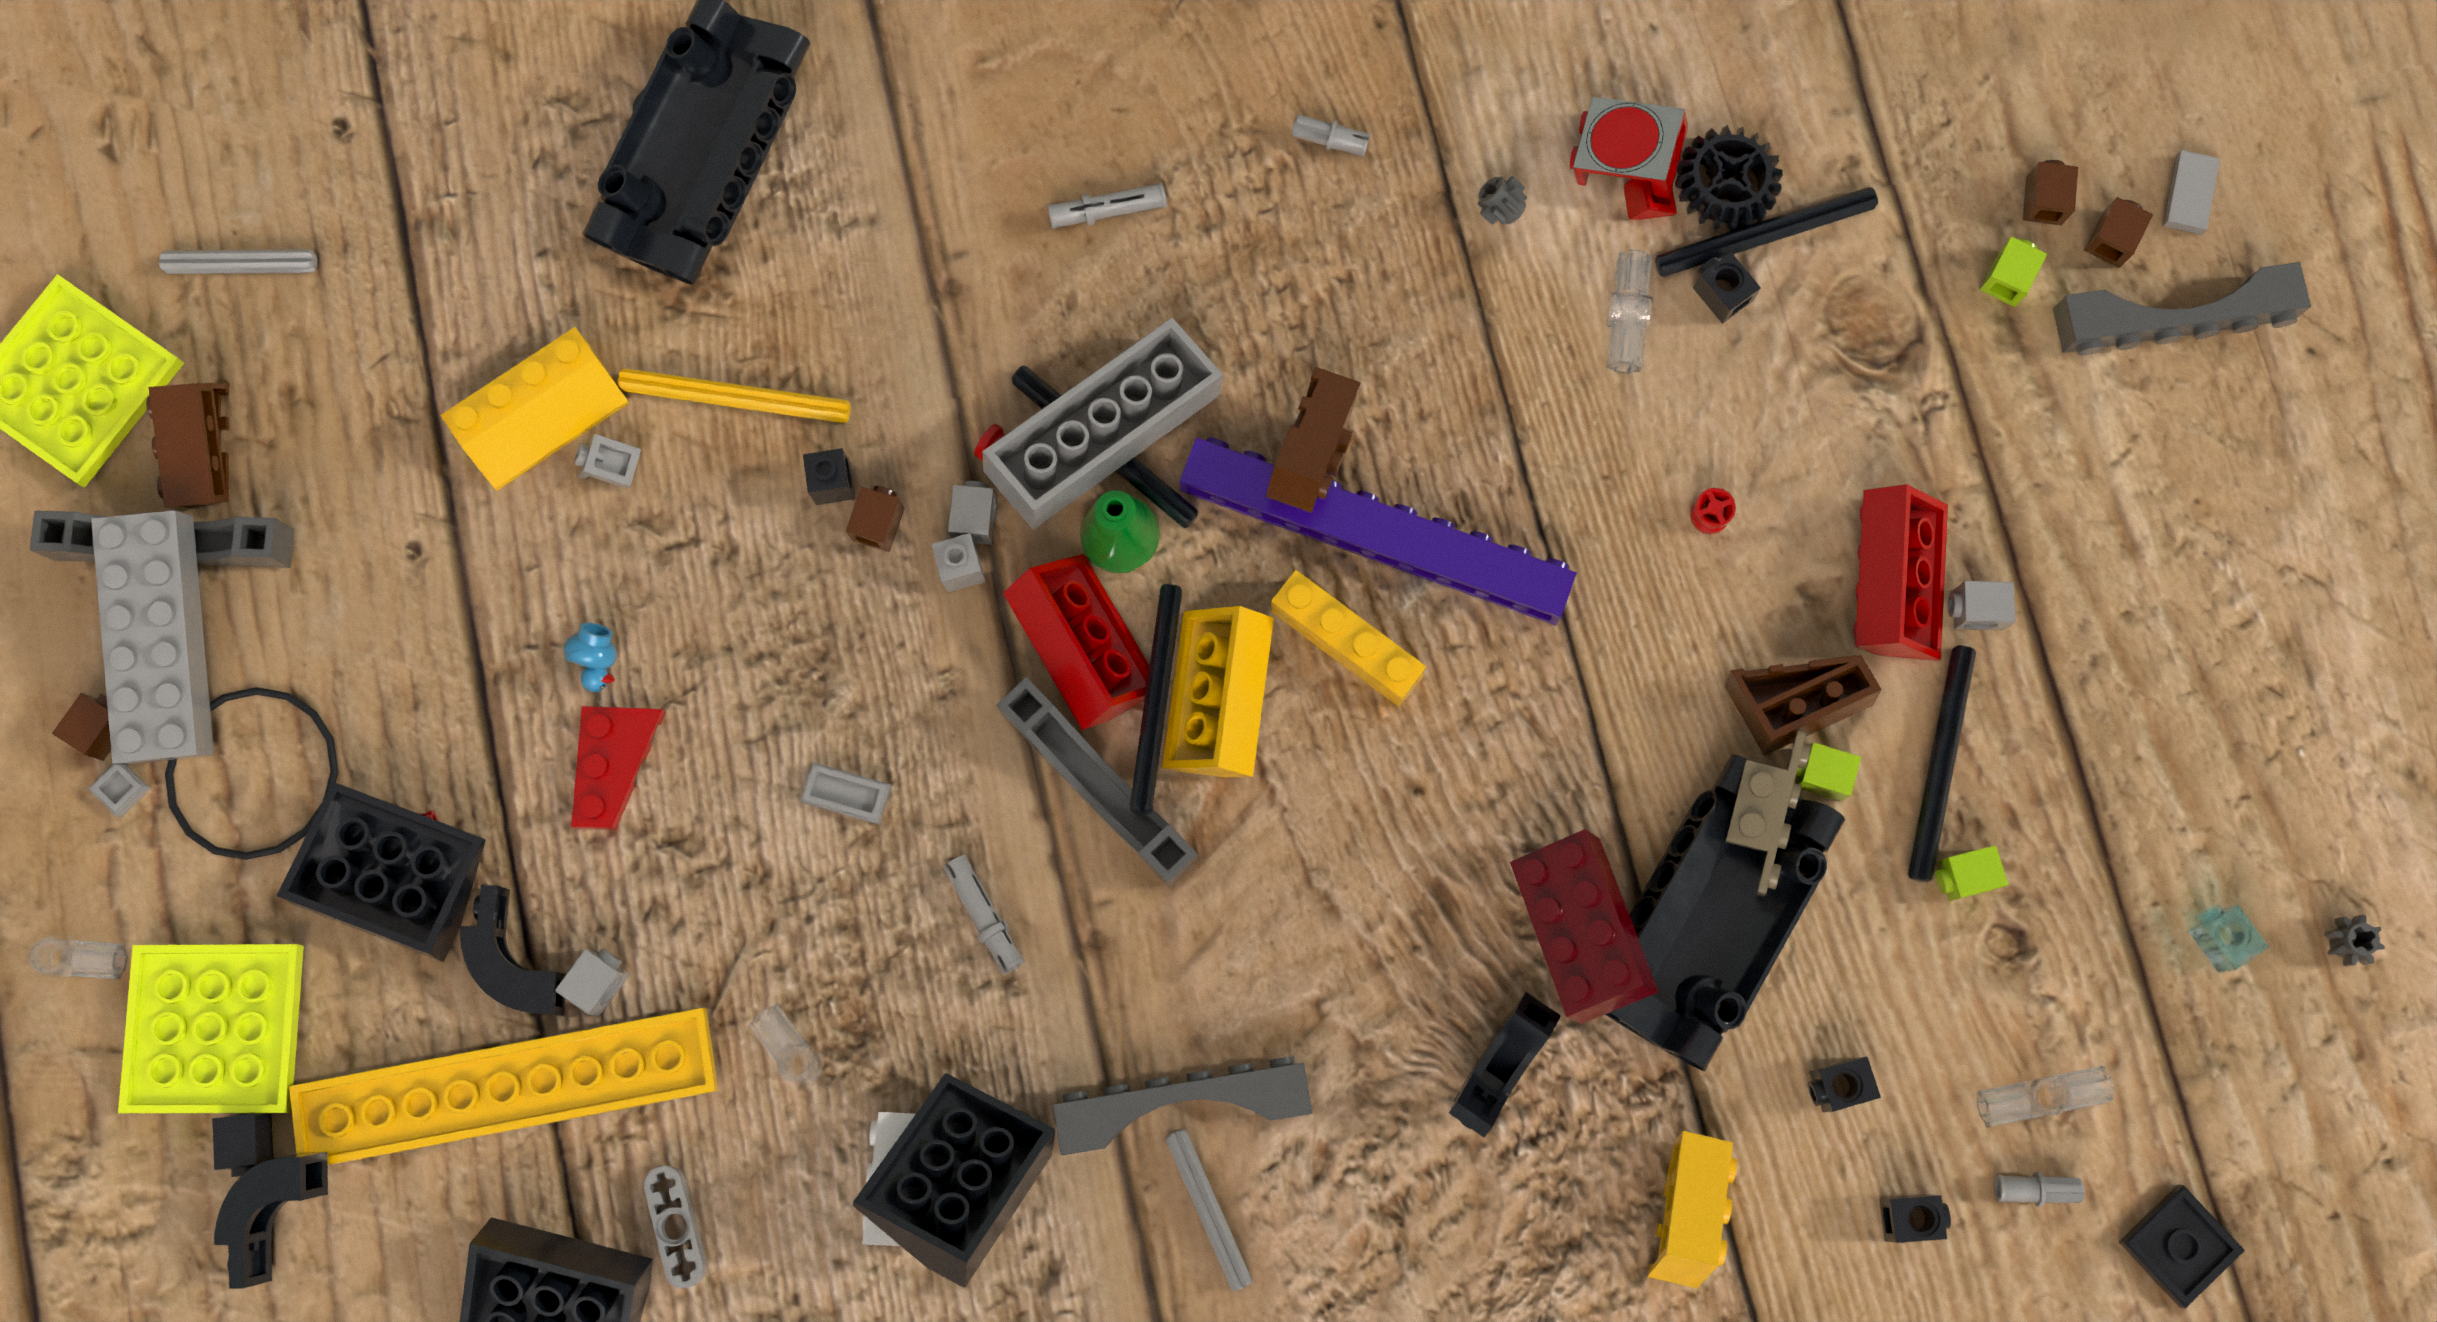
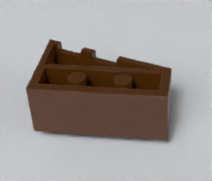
[1266,367,1361,513]
[146,383,229,508]
[1725,655,1882,756]

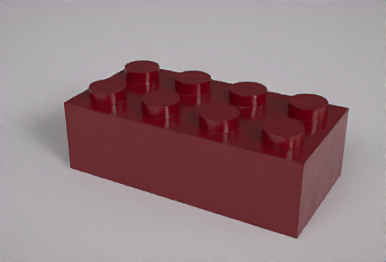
[1510,829,1659,1024]

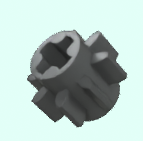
[1478,176,1527,225]
[2324,915,2385,967]

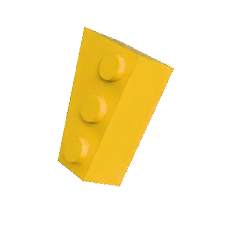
[1647,1131,1737,1289]

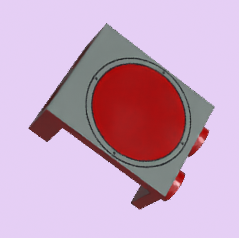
[1570,97,1688,198]

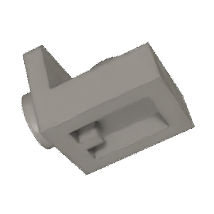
[574,434,641,489]

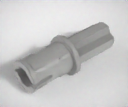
[1292,115,1370,158]
[1994,1172,2085,1207]

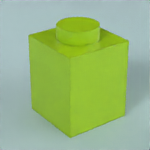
[1980,236,2047,307]
[1795,742,1861,801]
[1935,845,2009,902]

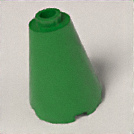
[1080,490,1160,573]

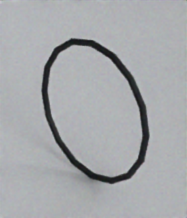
[165,687,339,860]

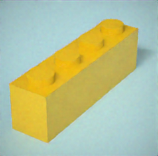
[1271,570,1427,707]

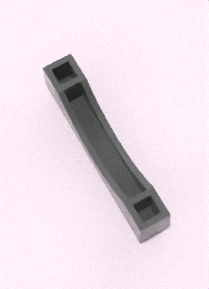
[2053,262,2311,356]
[30,511,294,568]
[996,677,1199,887]
[1053,1056,1313,1156]

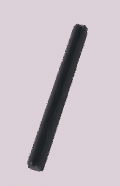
[1655,187,1878,277]
[1011,365,1198,528]
[1130,584,1182,815]
[1908,645,1976,882]

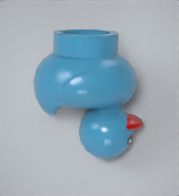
[564,623,617,692]

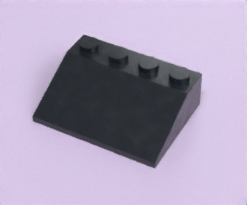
[277,782,486,962]
[853,1072,1055,1288]
[460,1217,653,1322]

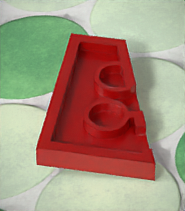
[571,706,666,830]

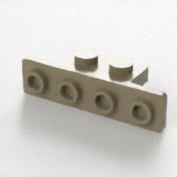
[1725,731,1811,896]

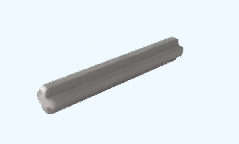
[159,249,318,274]
[1166,1129,1252,1291]

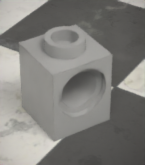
[948,481,997,545]
[931,533,986,593]
[1948,581,2015,631]
[555,948,629,1016]

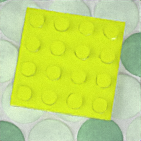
[0,274,184,488]
[118,944,304,1114]

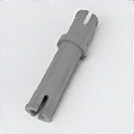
[1047,182,1167,230]
[943,855,1025,975]

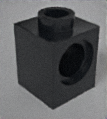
[1693,252,1761,324]
[803,448,855,505]
[1808,1056,1881,1112]
[1879,1194,1951,1243]

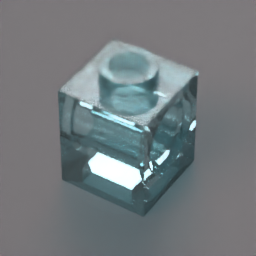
[2189,904,2269,973]

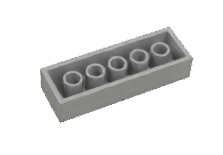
[983,318,1223,530]
[91,510,214,764]

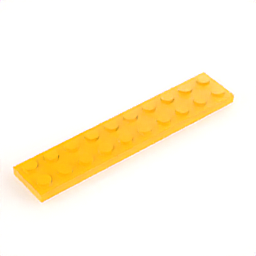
[289,1008,719,1166]

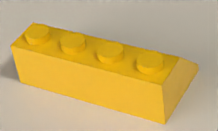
[440,327,630,491]
[1162,606,1274,777]

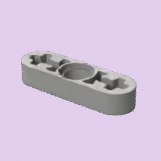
[644,1166,707,1288]

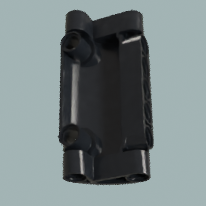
[582,0,811,285]
[1605,754,1846,1071]

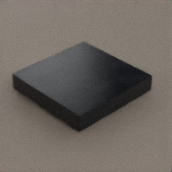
[2119,1185,2245,1309]

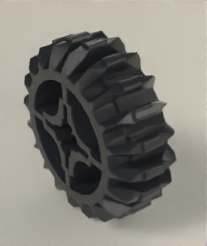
[1675,125,1783,231]

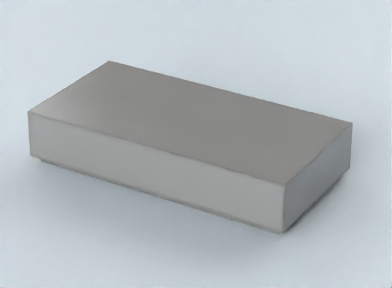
[2163,150,2220,235]
[800,762,892,825]

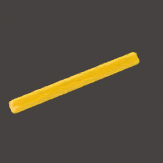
[618,368,851,423]

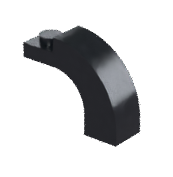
[460,885,566,1016]
[1449,992,1561,1138]
[214,1152,328,1289]

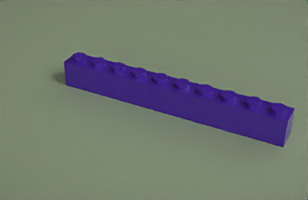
[1180,437,1577,626]

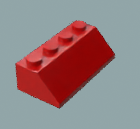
[1853,484,1948,661]
[1003,553,1150,730]

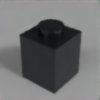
[212,1113,274,1177]

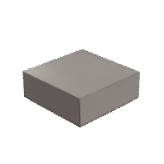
[88,764,151,818]

